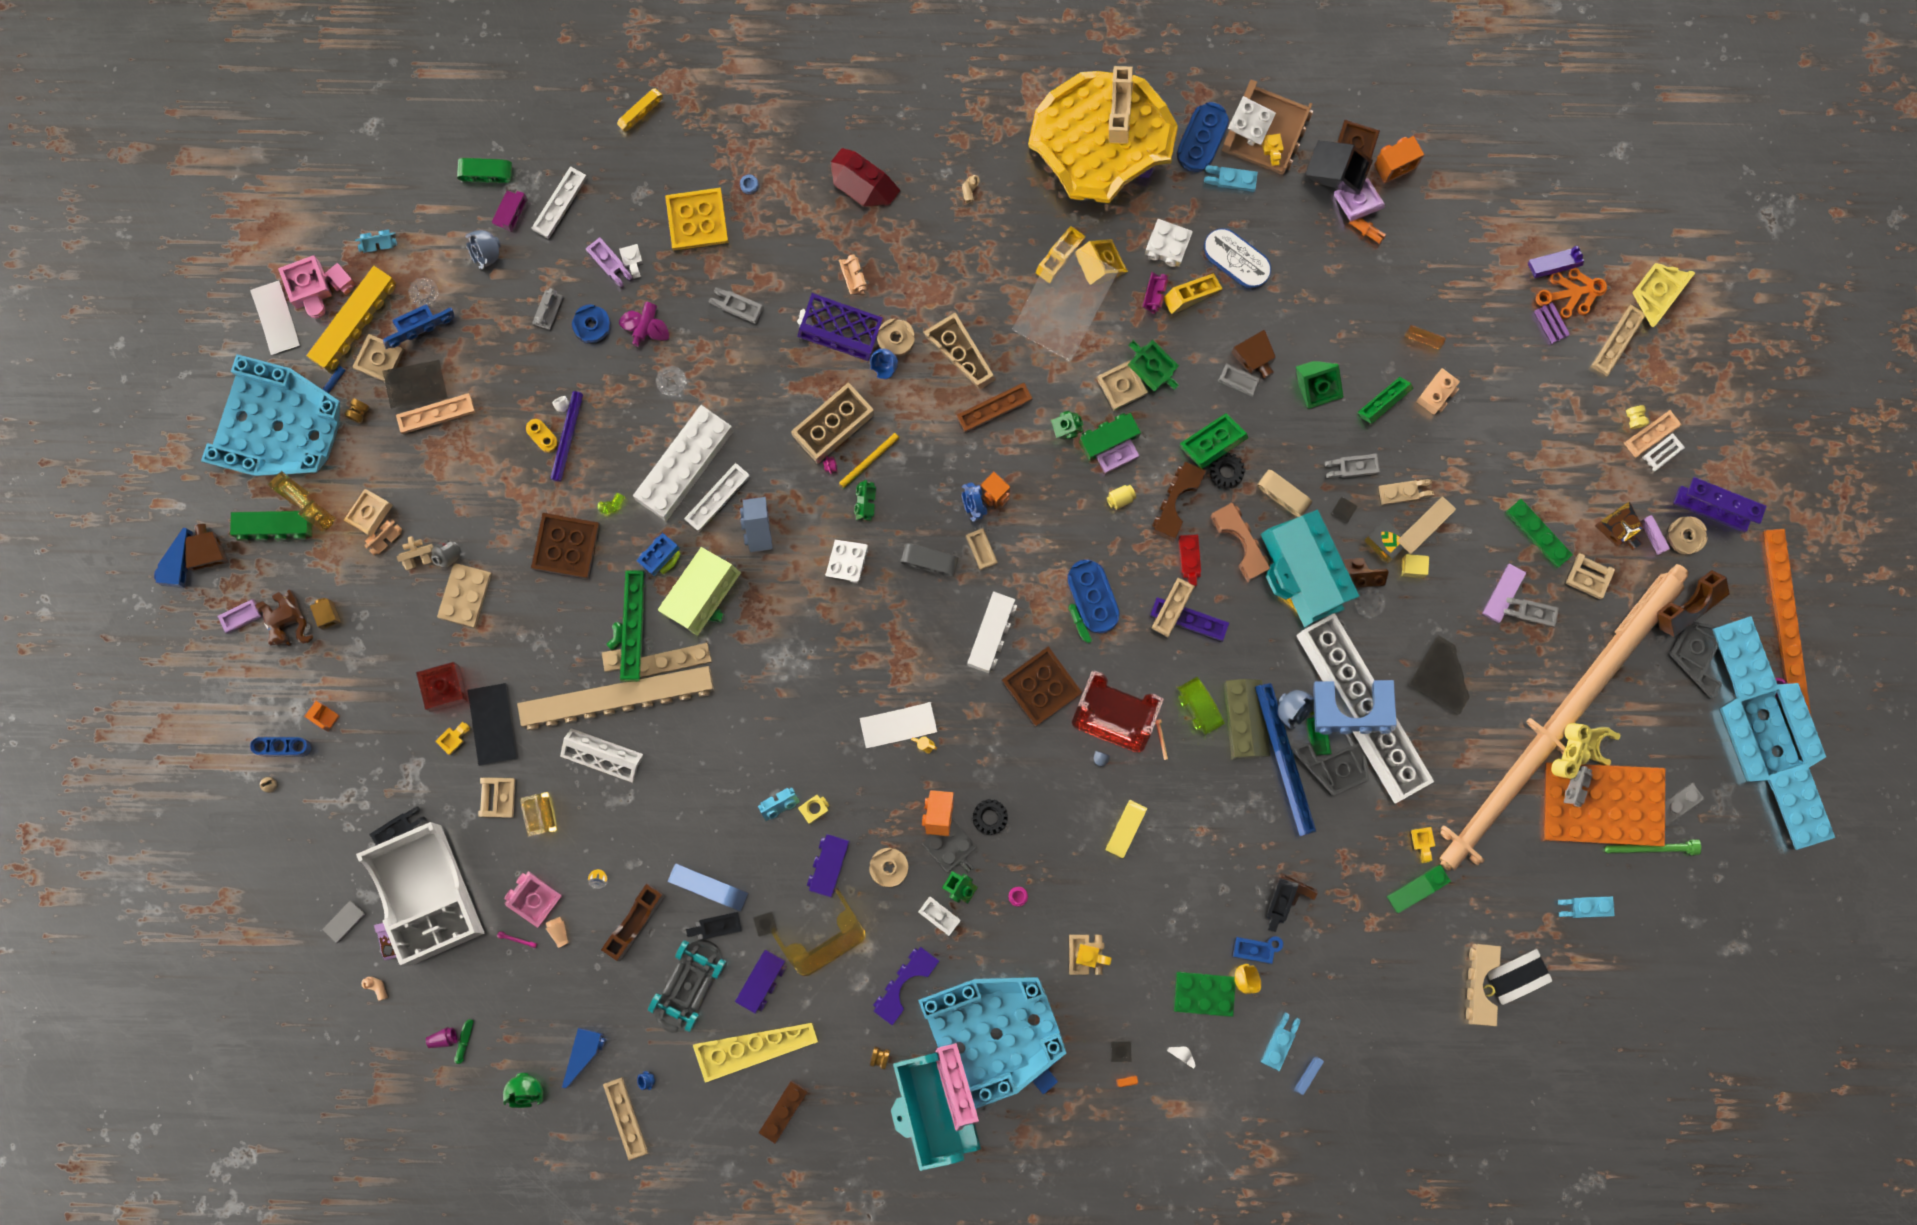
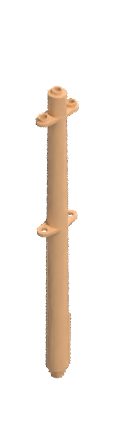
[1439,564,1689,871]

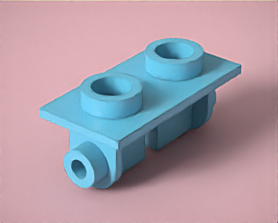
[355,229,397,253]
[758,788,800,821]

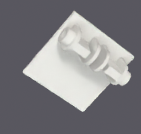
[1228,96,1276,146]
[825,540,868,584]

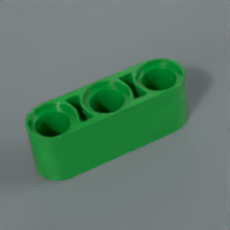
[457,158,512,183]

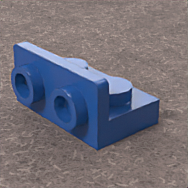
[636,533,680,576]

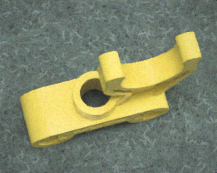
[1551,723,1620,779]

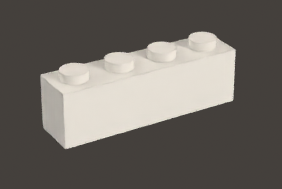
[967,592,1017,673]

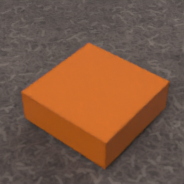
[1116,1075,1138,1088]

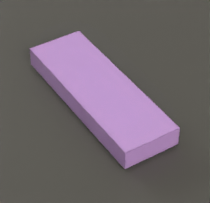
[1482,564,1526,623]

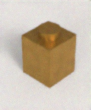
[310,598,341,630]

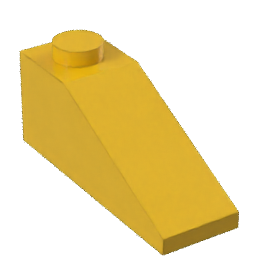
[1163,273,1223,314]

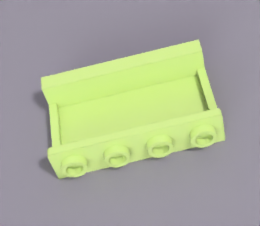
[658,547,741,636]

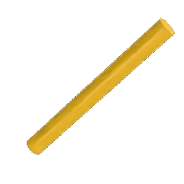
[839,433,899,488]

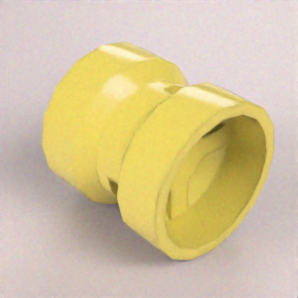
[1626,405,1649,429]

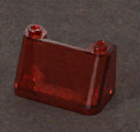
[1072,670,1164,752]

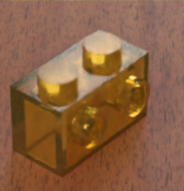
[520,792,556,837]

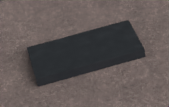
[467,683,518,766]

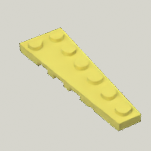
[693,1023,818,1083]

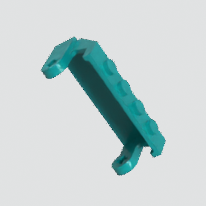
[1260,510,1359,627]
[891,1052,981,1171]

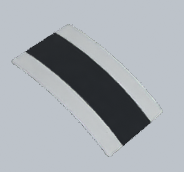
[1487,949,1552,1005]

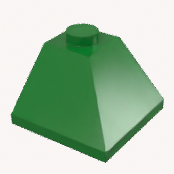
[1296,361,1344,409]

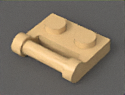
[1566,553,1615,600]
[478,778,516,818]

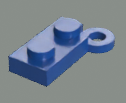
[1233,936,1283,964]

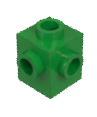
[1051,411,1084,440]
[942,871,978,904]

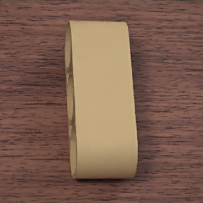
[1257,470,1312,517]

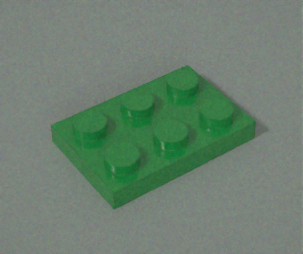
[1180,413,1248,469]
[1174,972,1236,1017]

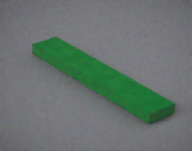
[620,570,645,682]

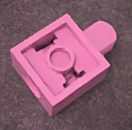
[278,255,332,319]

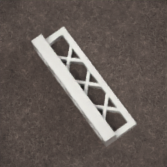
[560,728,643,782]

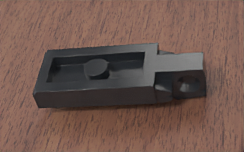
[1267,878,1298,932]
[686,912,742,940]

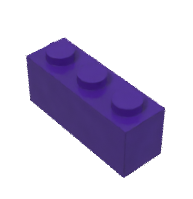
[807,834,850,898]
[735,949,787,1014]

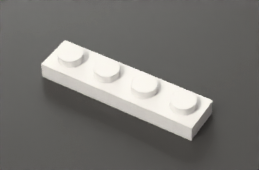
[532,166,587,239]
[684,463,750,532]

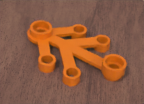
[1536,268,1607,320]

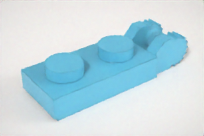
[1204,166,1258,192]
[1558,896,1615,918]
[1261,1012,1301,1071]

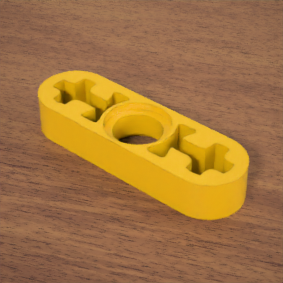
[617,88,663,132]

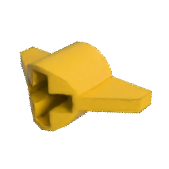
[911,737,937,754]

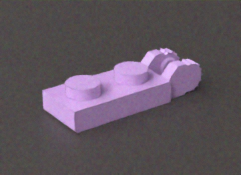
[586,237,633,288]

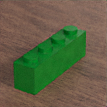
[230,511,313,541]

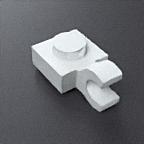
[619,244,643,279]

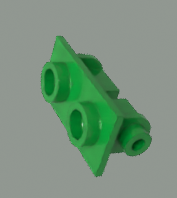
[854,480,876,521]

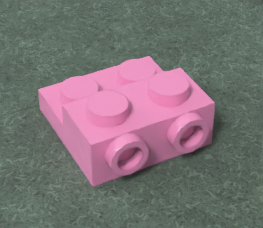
[504,871,561,928]

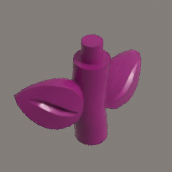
[619,302,669,347]

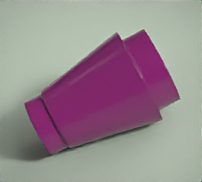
[426,1027,457,1048]

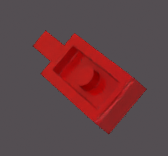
[1179,534,1201,588]

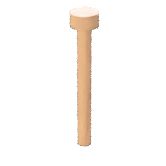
[1154,719,1168,760]

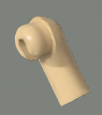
[962,175,980,203]

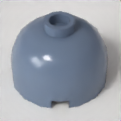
[465,230,501,269]
[1278,690,1314,729]

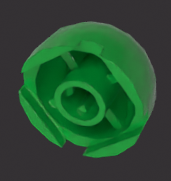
[503,1073,543,1108]

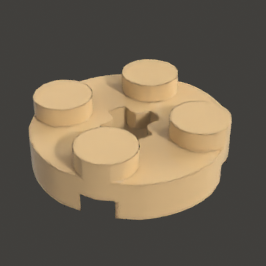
[877,319,914,357]
[1666,516,1708,555]
[869,848,908,887]

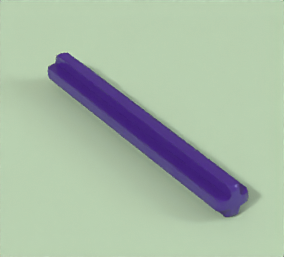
[550,391,583,482]

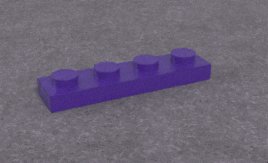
[1150,597,1229,642]

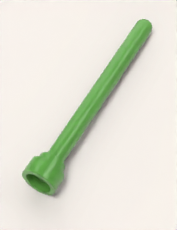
[1605,839,1701,855]

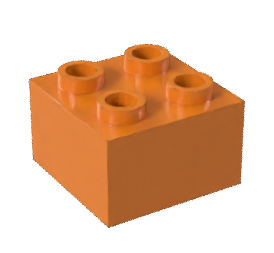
[1374,136,1424,184]

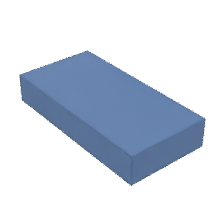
[1294,1057,1324,1095]

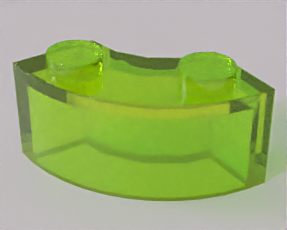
[1177,677,1225,735]

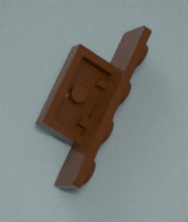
[1342,558,1389,588]

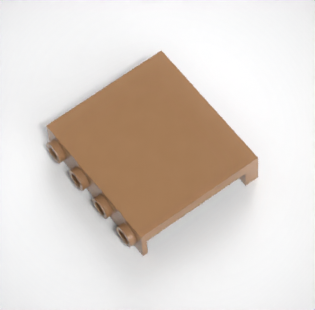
[1222,79,1313,175]

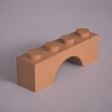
[1210,503,1271,582]

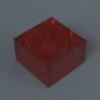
[416,662,468,712]

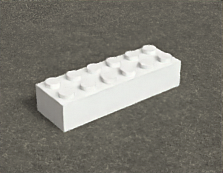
[633,405,734,522]

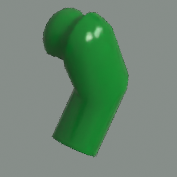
[606,622,623,651]

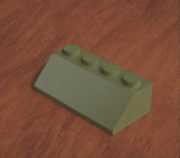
[1223,679,1271,760]

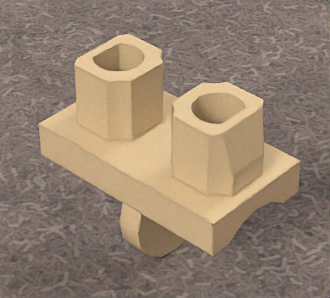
[396,536,433,570]

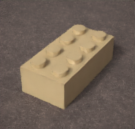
[791,382,874,464]

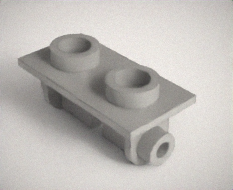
[532,289,563,330]
[1564,766,1593,808]

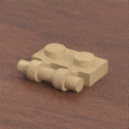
[1069,935,1105,975]

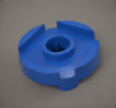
[572,304,610,343]
[962,482,987,521]

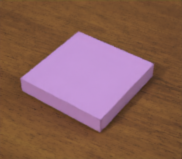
[1334,178,1385,222]

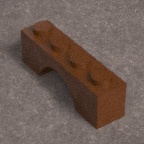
[1152,461,1206,542]
[1657,570,1730,637]
[601,884,665,961]

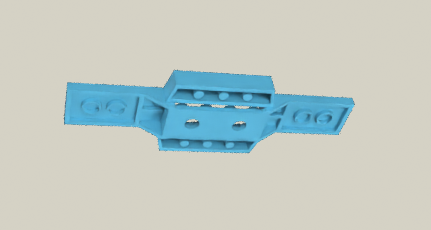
[1712,616,1835,850]

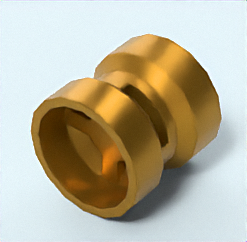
[344,398,370,424]

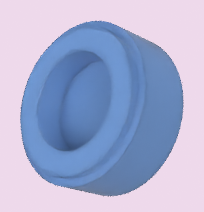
[740,175,759,195]

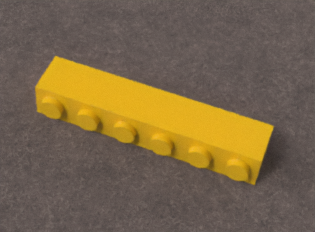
[306,266,396,373]

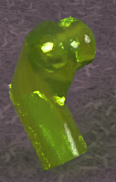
[597,492,625,514]

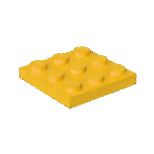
[665,188,729,251]

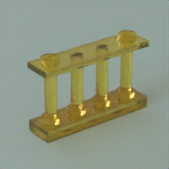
[268,471,336,532]

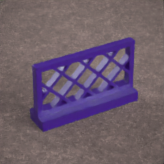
[797,293,883,361]

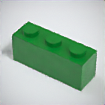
[1079,413,1141,462]

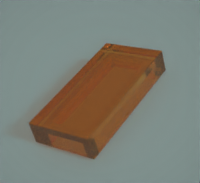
[1405,325,1446,350]

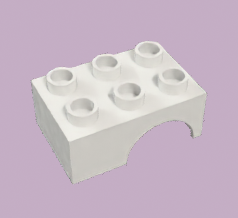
[356,822,485,966]

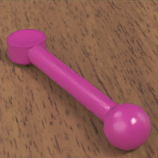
[497,931,537,948]

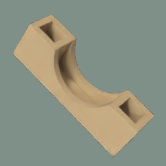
[1108,66,1133,143]
[1466,944,1501,1026]

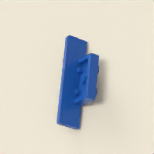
[383,304,455,349]

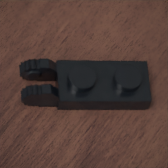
[369,806,427,845]

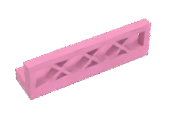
[935,1043,979,1131]

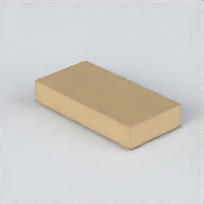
[966,528,998,571]

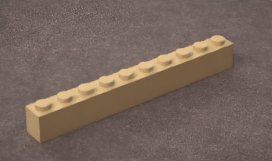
[517,666,714,730]

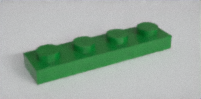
[1506,499,1573,568]

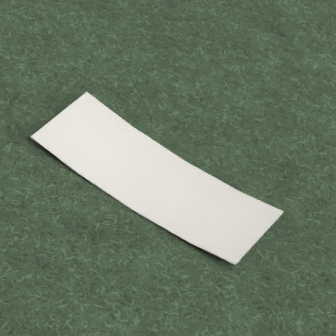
[250,281,300,355]
[859,702,937,748]

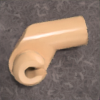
[362,977,388,1001]

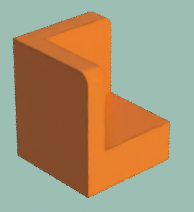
[304,701,339,731]

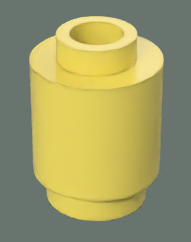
[1107,485,1136,510]

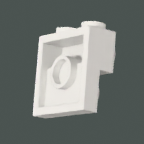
[1145,219,1193,267]

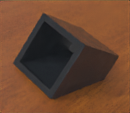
[1305,140,1373,195]

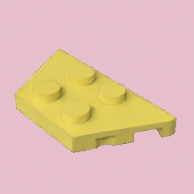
[1632,263,1695,327]

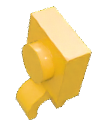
[1262,134,1284,166]
[435,722,471,755]
[1411,827,1435,863]
[1076,944,1112,968]

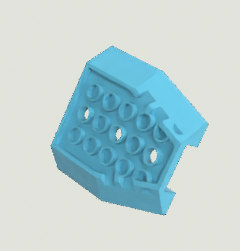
[201,354,340,476]
[918,977,1066,1109]

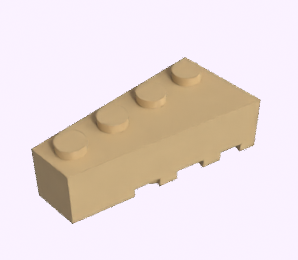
[923,312,996,390]

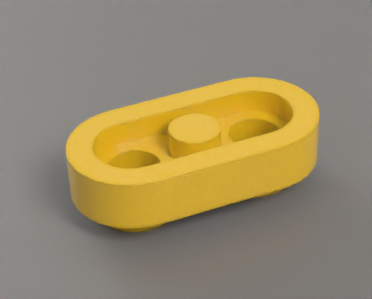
[526,419,558,453]

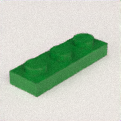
[1358,377,1414,424]

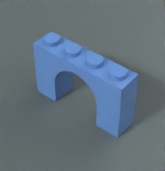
[1313,680,1396,735]

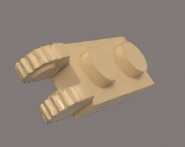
[1378,479,1434,506]

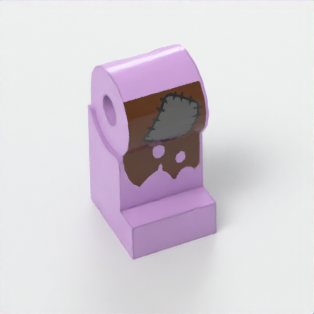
[374,923,397,960]

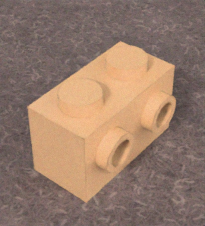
[1416,368,1460,415]

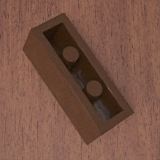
[759,1080,809,1144]

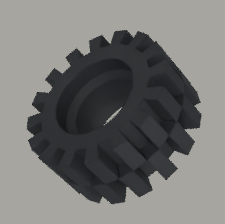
[1210,453,1245,489]
[973,799,1008,835]

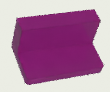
[492,190,528,232]

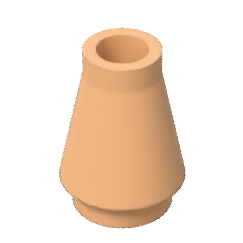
[546,917,569,948]

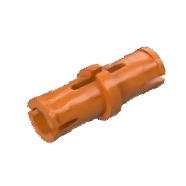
[1349,218,1386,245]

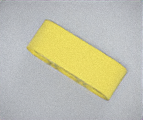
[1105,800,1147,859]

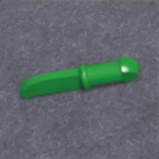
[1068,604,1092,643]
[454,1019,473,1064]

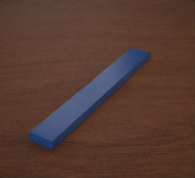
[1255,683,1316,836]

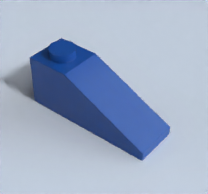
[154,528,193,588]
[562,1028,605,1088]

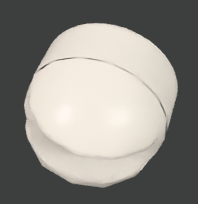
[552,396,569,412]

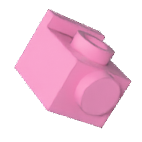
[323,263,356,295]

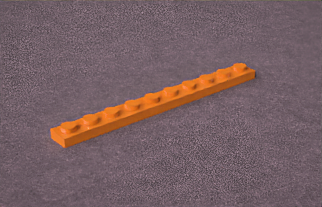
[1763,529,1811,715]

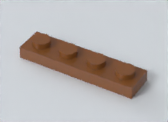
[957,383,1033,433]

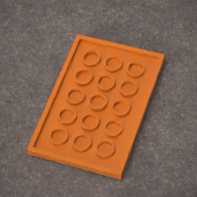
[1544,762,1665,847]

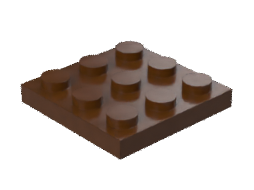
[531,513,600,579]
[1002,646,1083,727]

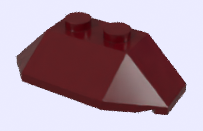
[831,148,901,207]

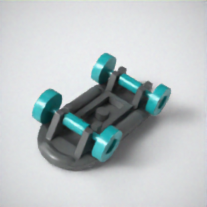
[647,940,726,1033]

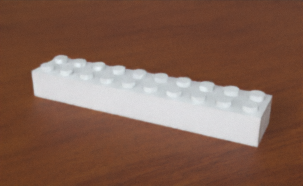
[1296,613,1434,803]

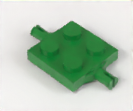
[1128,339,1179,391]

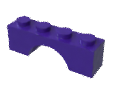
[873,947,940,1025]

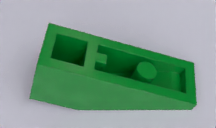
[1387,865,1451,913]

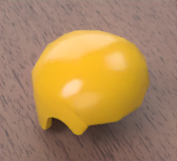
[1235,964,1261,994]

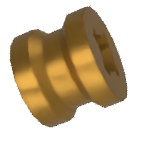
[870,1047,890,1070]

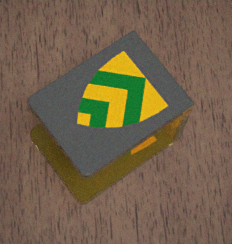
[1364,519,1404,564]

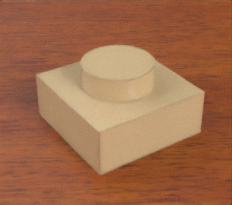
[602,649,621,672]

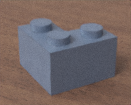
[740,497,773,552]

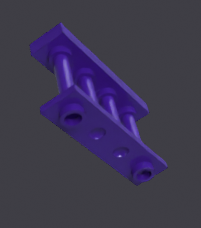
[1673,477,1767,533]

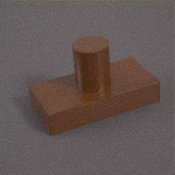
[1278,873,1318,906]

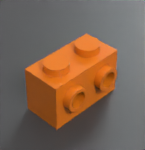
[980,472,1010,508]
[922,790,954,836]

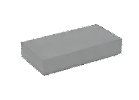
[1218,363,1261,397]
[322,900,365,943]

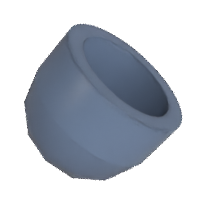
[1094,751,1110,766]

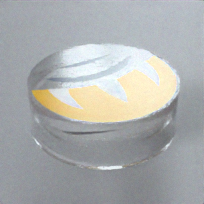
[588,869,608,889]

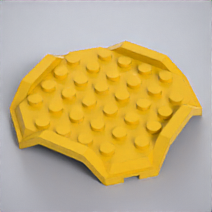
[1028,71,1178,203]

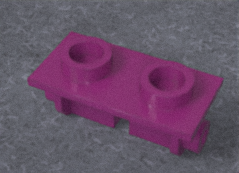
[1142,272,1169,314]

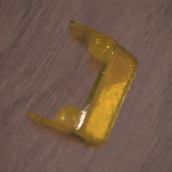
[771,887,866,976]

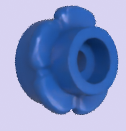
[637,1071,655,1090]

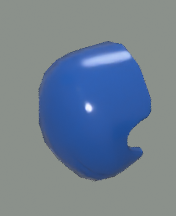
[870,348,898,379]

